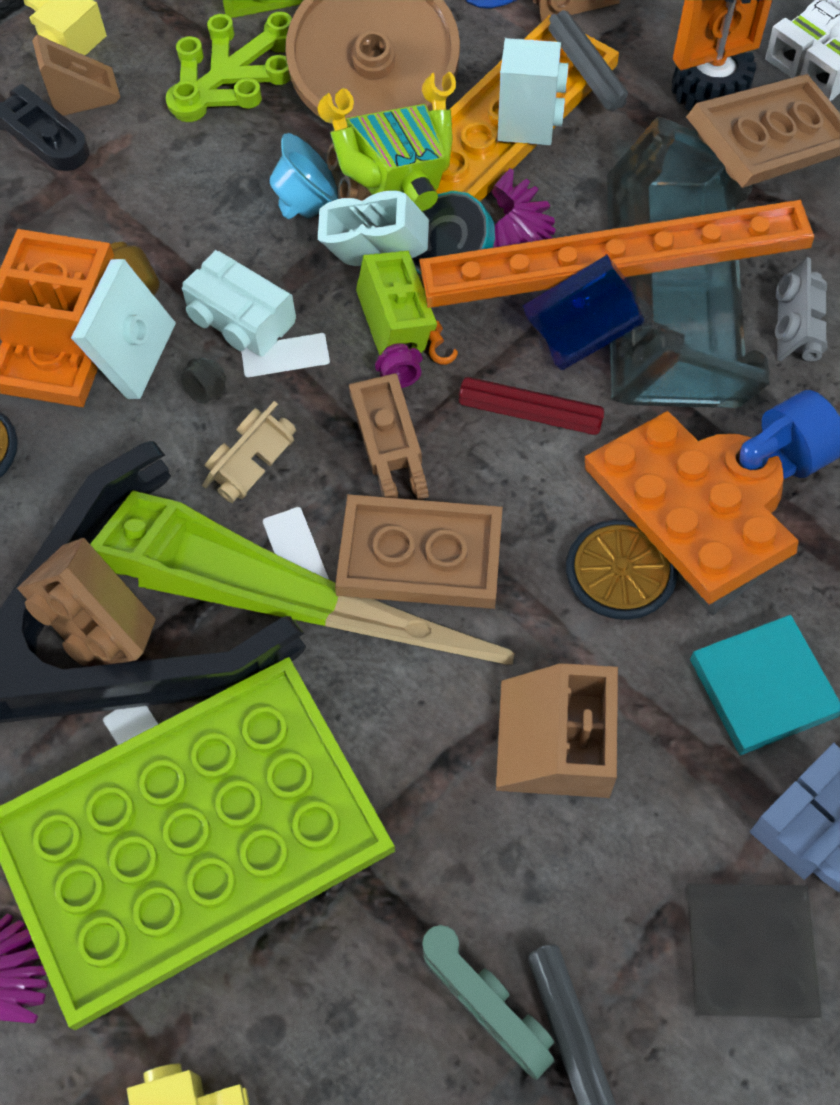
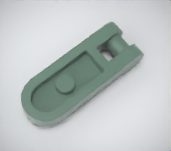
[422,925,555,1080]

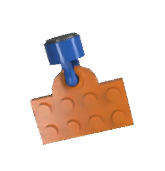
[584,390,840,605]

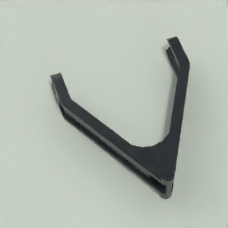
[0,441,306,723]

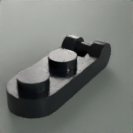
[0,84,90,171]

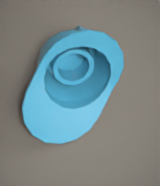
[270,133,338,219]

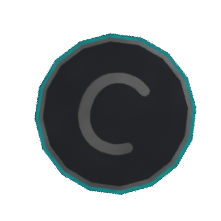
[412,191,495,275]

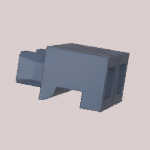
[750,743,840,893]

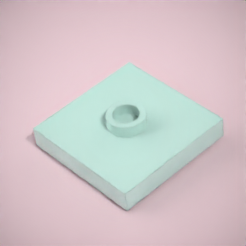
[71,259,176,399]

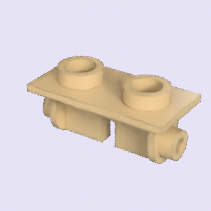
[202,401,296,503]

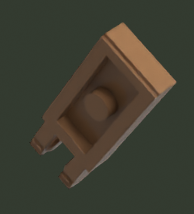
[349,373,429,500]

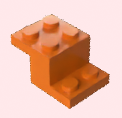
[0,229,114,408]

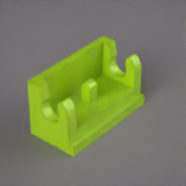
[356,250,437,356]

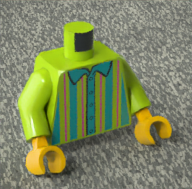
[318,72,456,211]

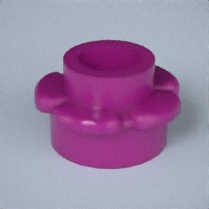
[375,343,423,388]

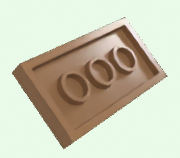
[686,74,840,188]

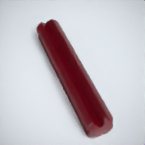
[459,377,605,435]

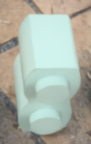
[318,191,429,266]

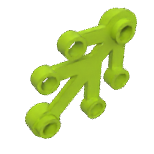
[166,12,292,122]

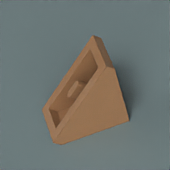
[32,34,120,116]

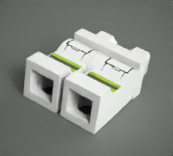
[765,0,840,101]

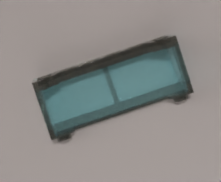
[607,116,770,408]

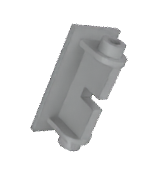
[775,257,827,361]

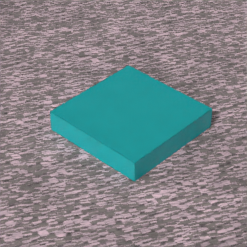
[690,615,840,756]

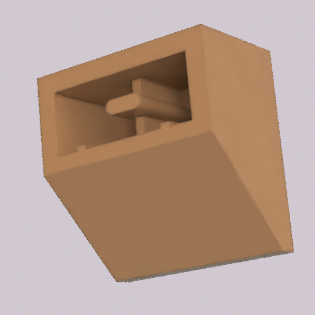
[17,538,156,667]
[496,663,618,798]

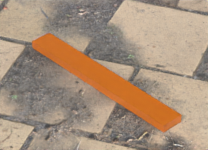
[419,200,814,308]

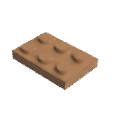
[335,494,503,609]

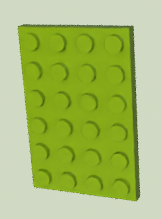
[0,657,395,1031]

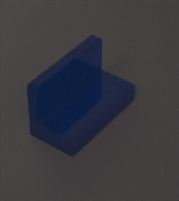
[523,254,644,370]

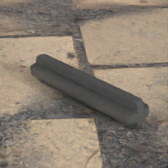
[549,10,628,112]
[528,944,616,1105]

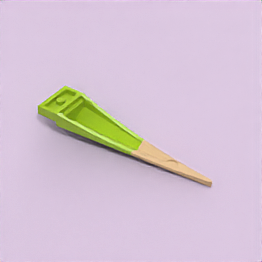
[90,491,514,665]

